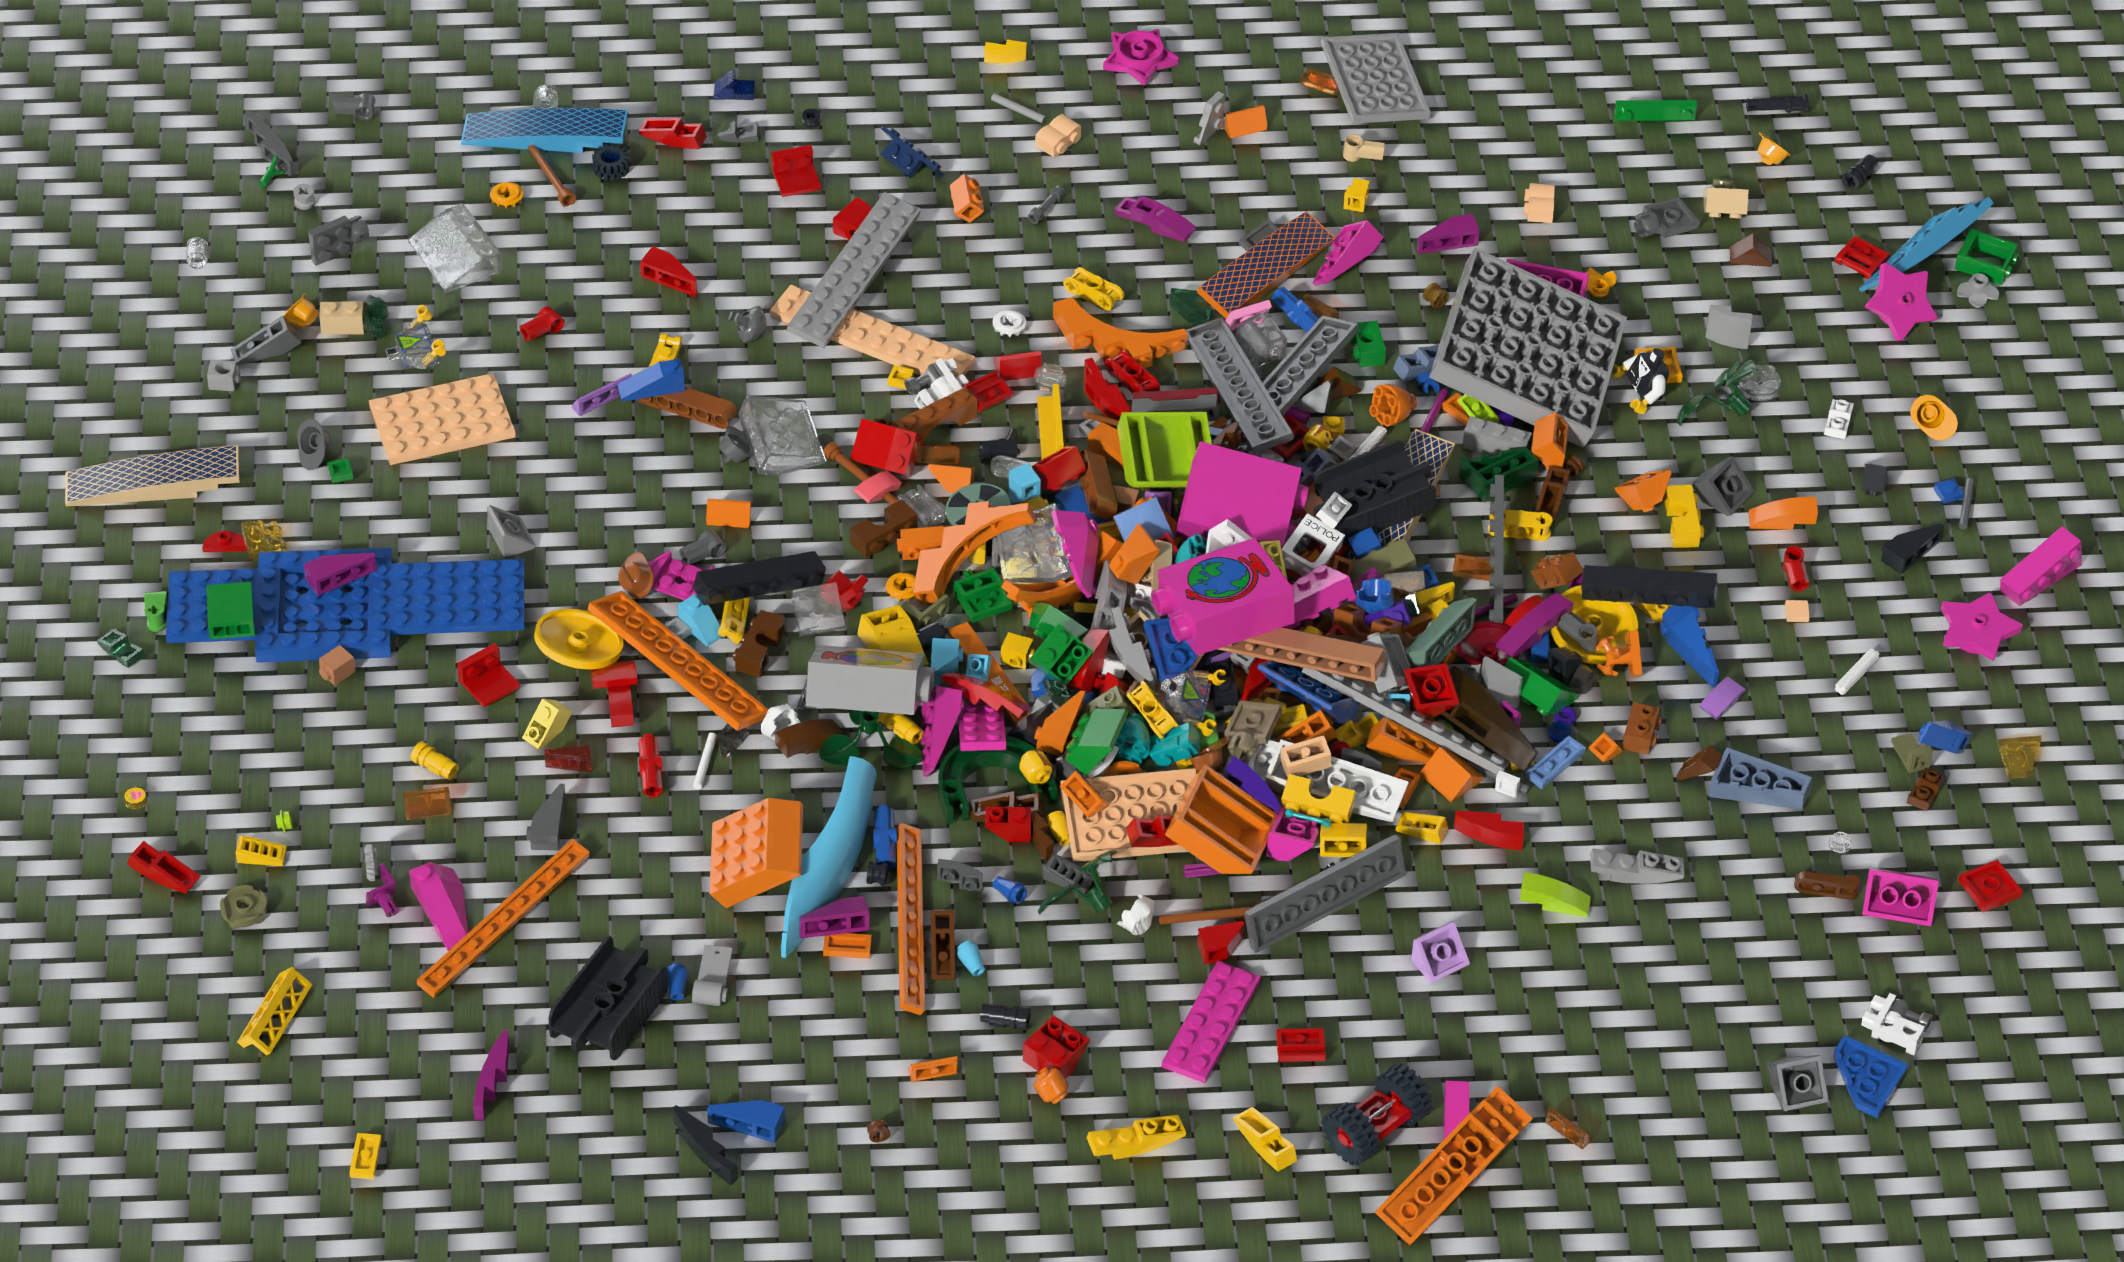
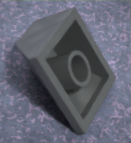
[1691,456,1754,516]
[1767,1055,1829,1111]

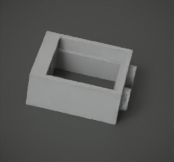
[1361,632,1411,693]

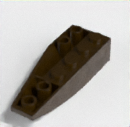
[1441,666,1538,772]

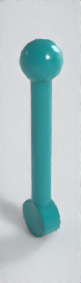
[1285,809,1332,827]

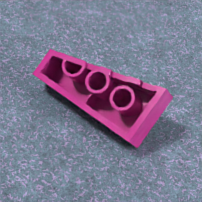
[2000,526,2082,607]
[1282,564,1356,630]

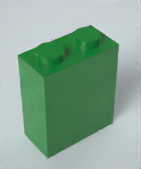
[206,582,255,640]

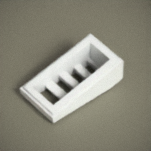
[1101,650,1126,678]

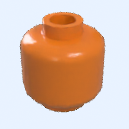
[1033,1067,1069,1104]

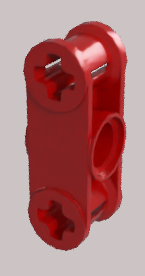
[1104,350,1160,394]

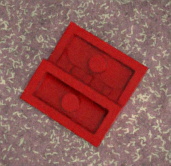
[590,660,638,689]

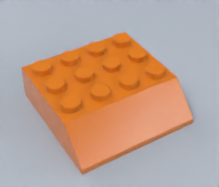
[1165,764,1278,874]
[710,798,803,908]

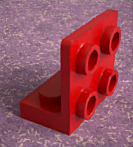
[771,145,821,197]
[457,643,520,707]

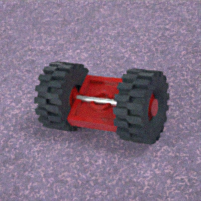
[1321,1063,1433,1166]

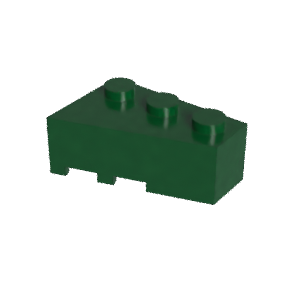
[1459,447,1539,503]

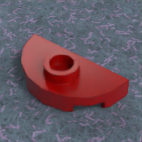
[202,531,247,552]

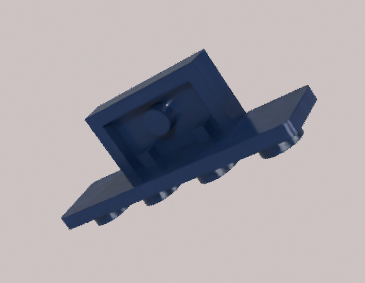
[881,126,944,179]

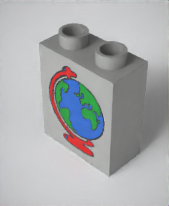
[806,645,935,715]

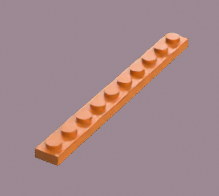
[897,823,925,1015]
[417,839,590,998]

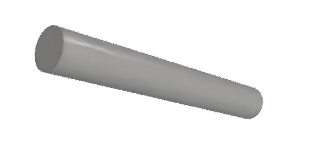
[991,93,1046,124]

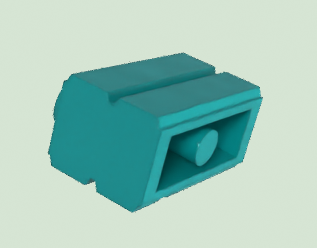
[1149,722,1201,767]

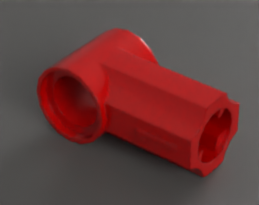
[519,306,565,342]
[1782,546,1809,592]

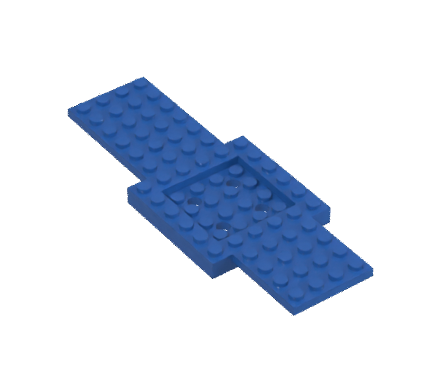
[166,548,525,663]

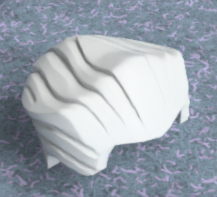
[761,704,801,741]
[1117,894,1155,935]

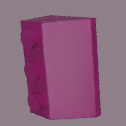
[1862,867,1939,926]

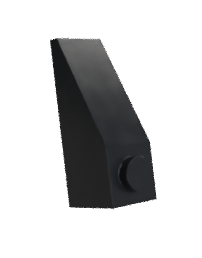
[1881,524,1944,575]

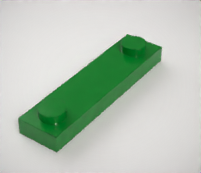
[1614,100,1697,121]

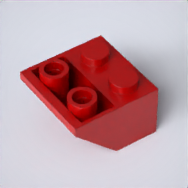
[1032,446,1087,491]
[1023,1015,1090,1079]

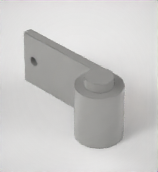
[692,945,733,1006]

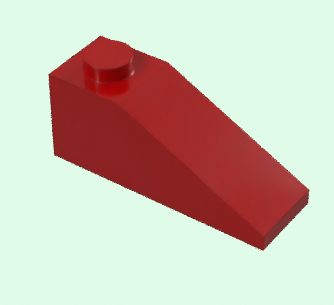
[640,246,698,297]

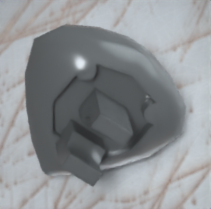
[728,306,766,343]

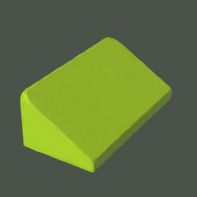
[1457,394,1500,423]

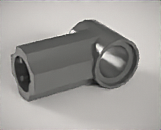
[333,93,376,120]
[679,529,727,565]
[1558,612,1600,652]

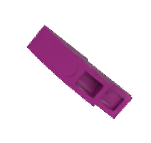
[1115,196,1196,242]

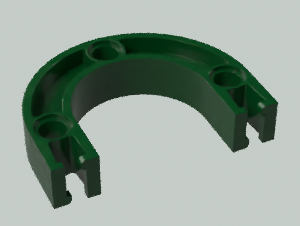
[938,736,1057,824]

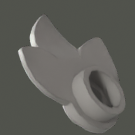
[1957,273,1999,308]

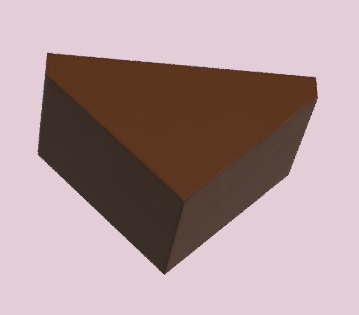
[1730,234,1772,267]
[1313,366,1361,401]

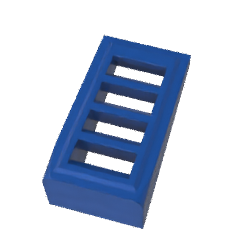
[1530,630,1550,664]

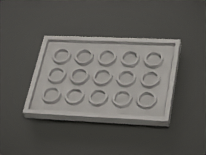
[1321,33,1431,124]

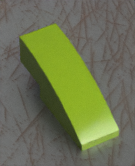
[1520,872,1591,917]

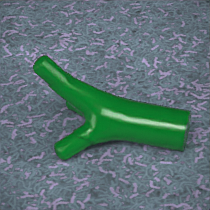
[259,156,284,187]

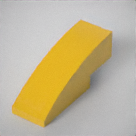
[1233,1107,1297,1171]

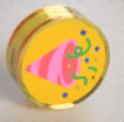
[123,787,147,809]

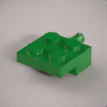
[954,568,1012,623]

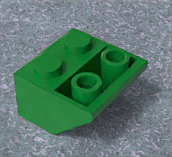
[1028,623,1093,686]

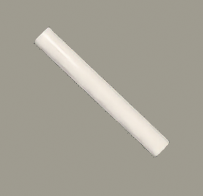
[693,733,717,789]

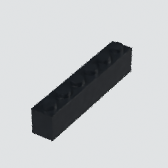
[693,551,826,605]
[1581,565,1718,608]

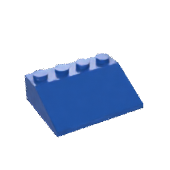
[1257,660,1360,724]

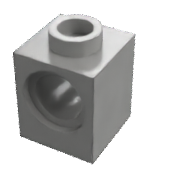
[207,360,241,391]

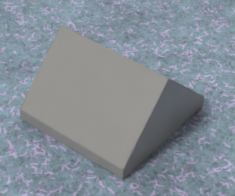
[487,505,536,558]
[1480,656,1523,709]

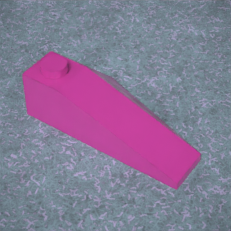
[1313,220,1383,286]
[921,686,964,777]
[1266,806,1319,861]
[409,862,468,951]

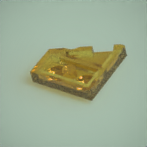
[1998,735,2042,779]

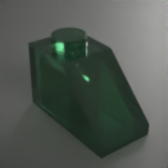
[1170,288,1212,324]

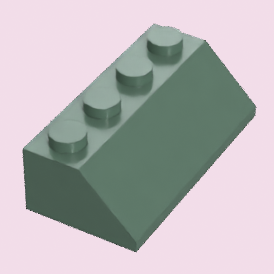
[1404,598,1477,668]

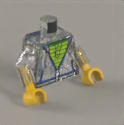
[386,305,446,369]
[1161,669,1226,736]

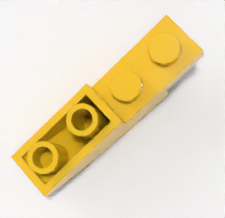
[1087,1115,1186,1160]

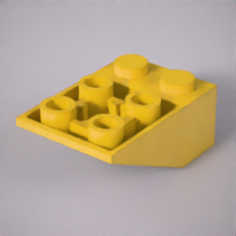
[857,605,929,667]

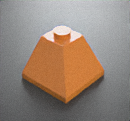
[928,463,976,493]
[1614,469,1671,512]
[1108,523,1161,584]

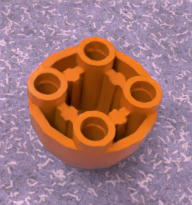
[1370,384,1417,427]

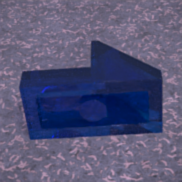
[713,69,755,100]

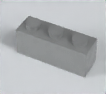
[1462,416,1532,456]

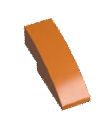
[1749,497,1818,530]

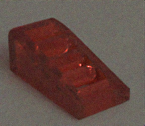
[544,745,592,772]

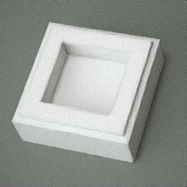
[1495,771,1520,798]

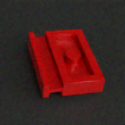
[963,370,1014,413]
[1276,1028,1326,1062]

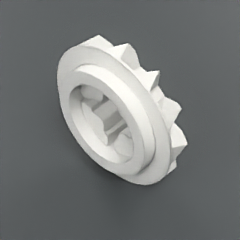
[993,310,1026,337]

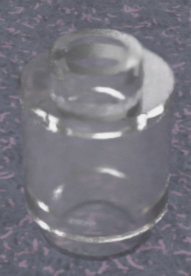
[186,237,208,269]

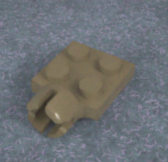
[1224,701,1283,761]

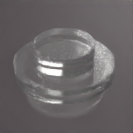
[1829,832,1852,853]

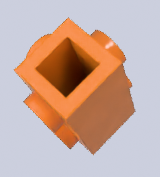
[950,174,984,223]
[896,526,944,560]

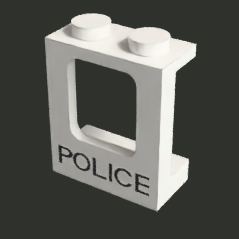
[1281,513,1345,577]

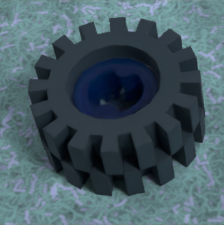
[592,144,630,181]

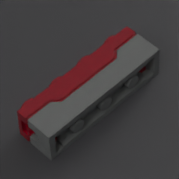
[1131,387,1221,422]

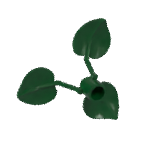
[1677,360,1759,426]
[819,710,923,769]
[1038,849,1117,915]

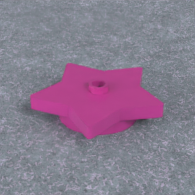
[1103,29,1179,85]
[1865,263,1938,342]
[1941,593,2023,661]

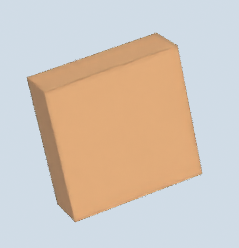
[1785,600,1809,622]

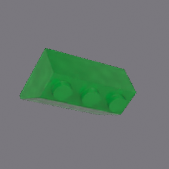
[1029,602,1089,641]
[1504,657,1580,716]
[1065,709,1128,775]

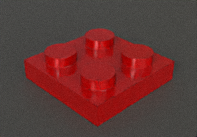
[1958,859,2023,913]

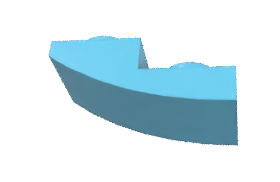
[962,654,992,697]

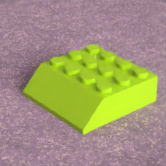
[1117,412,1212,488]

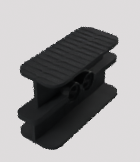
[1314,440,1436,546]
[548,936,668,1060]

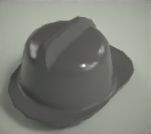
[297,419,331,470]
[719,426,753,464]

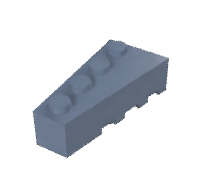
[1709,748,1812,810]

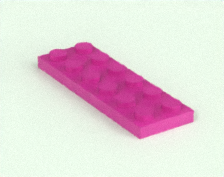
[1162,961,1261,1083]

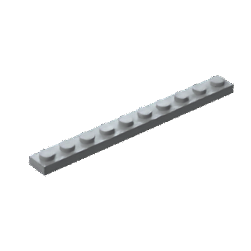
[1302,668,1510,775]

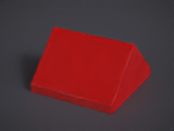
[993,351,1042,381]
[1404,663,1459,718]

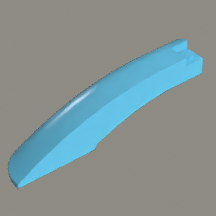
[781,756,877,958]

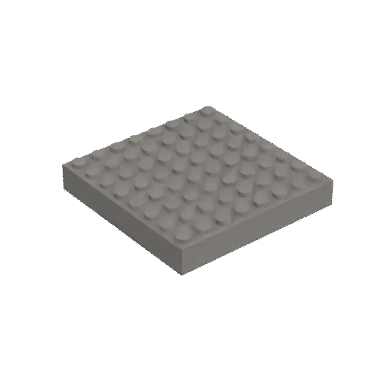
[1429,248,1627,448]

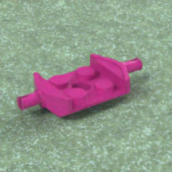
[647,551,714,600]

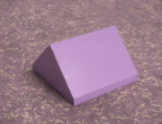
[1411,921,1470,983]

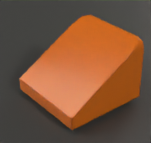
[1589,732,1623,763]

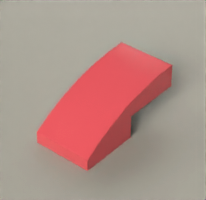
[854,470,902,503]

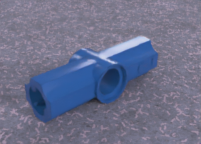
[1271,286,1319,333]
[873,805,897,871]

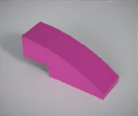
[1444,1081,1469,1139]

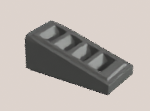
[1043,853,1094,894]

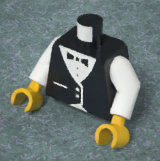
[1611,348,1669,414]

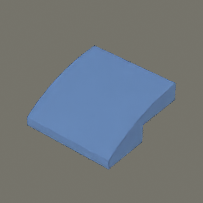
[1113,497,1174,542]

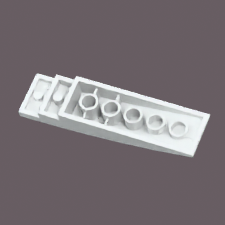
[1223,739,1409,822]

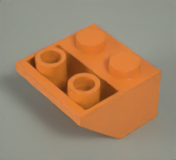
[1531,412,1568,470]

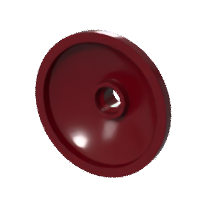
[1456,621,1521,666]

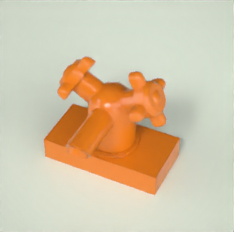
[1595,631,1643,679]

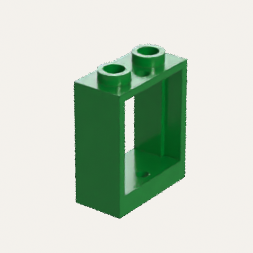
[1955,229,2020,285]

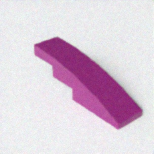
[1496,592,1573,658]
[473,1030,510,1120]

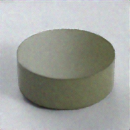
[1712,178,1734,189]

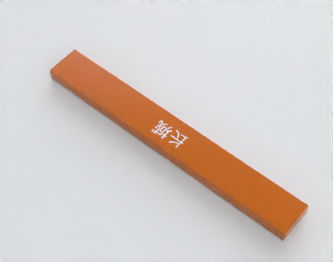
[948,622,1030,726]

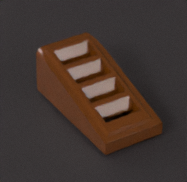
[1676,746,1722,781]

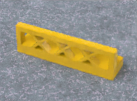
[1037,384,1064,460]
[237,967,313,1056]

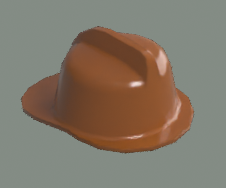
[618,552,654,599]
[1185,737,1231,772]

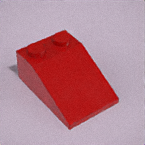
[850,418,923,477]

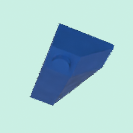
[1659,605,1719,687]

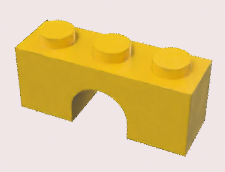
[1664,485,1704,548]
[1281,774,1356,823]

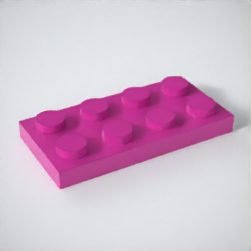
[958,704,1006,751]

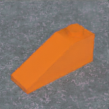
[1034,690,1085,756]
[1273,709,1339,744]
[1367,717,1440,764]

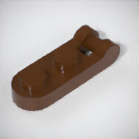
[1794,871,1860,900]

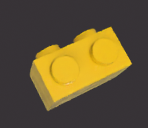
[1320,823,1367,857]

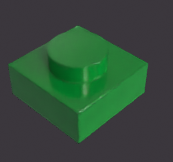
[327,458,353,483]

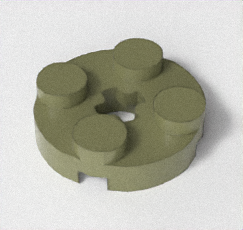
[220,885,268,928]

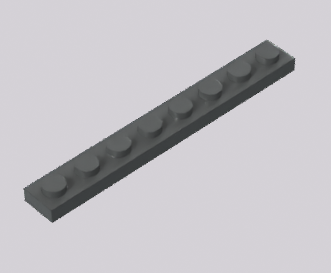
[1489,475,1504,624]

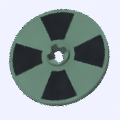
[946,483,1011,526]

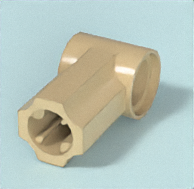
[1343,134,1385,162]

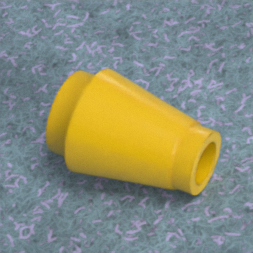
[1046,811,1070,846]

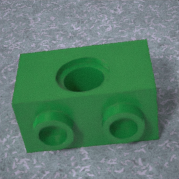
[1349,320,1386,368]

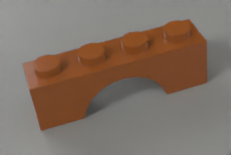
[894,387,977,445]

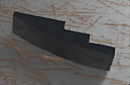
[673,1105,738,1186]

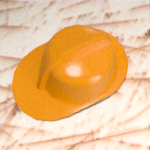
[1758,132,1791,165]
[283,293,319,329]
[1910,395,1958,440]

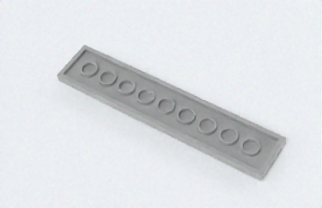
[787,192,921,348]

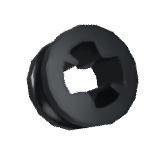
[802,108,820,128]

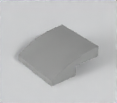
[1706,305,1752,349]

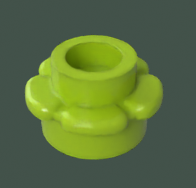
[276,810,293,832]

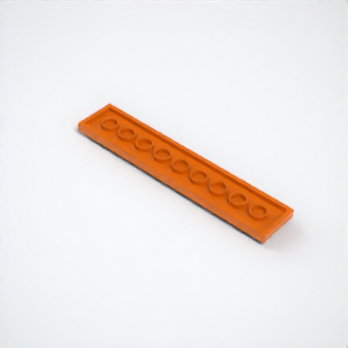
[587,591,769,731]

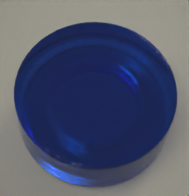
[1549,721,1572,743]

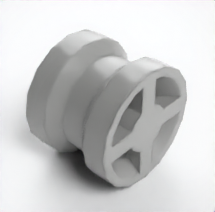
[293,184,315,210]

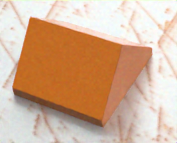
[1420,747,1484,803]

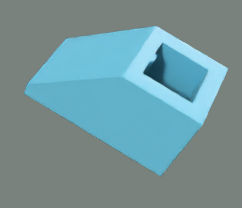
[1009,463,1041,503]

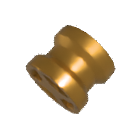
[1422,282,1449,309]

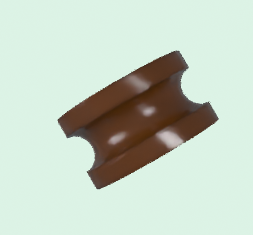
[1563,455,1584,477]
[867,1120,890,1143]

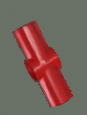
[638,734,663,798]

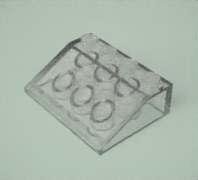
[408,203,502,293]
[738,395,826,476]
[996,503,1073,583]

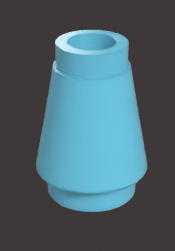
[956,940,985,976]

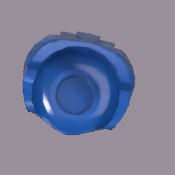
[1356,578,1395,614]

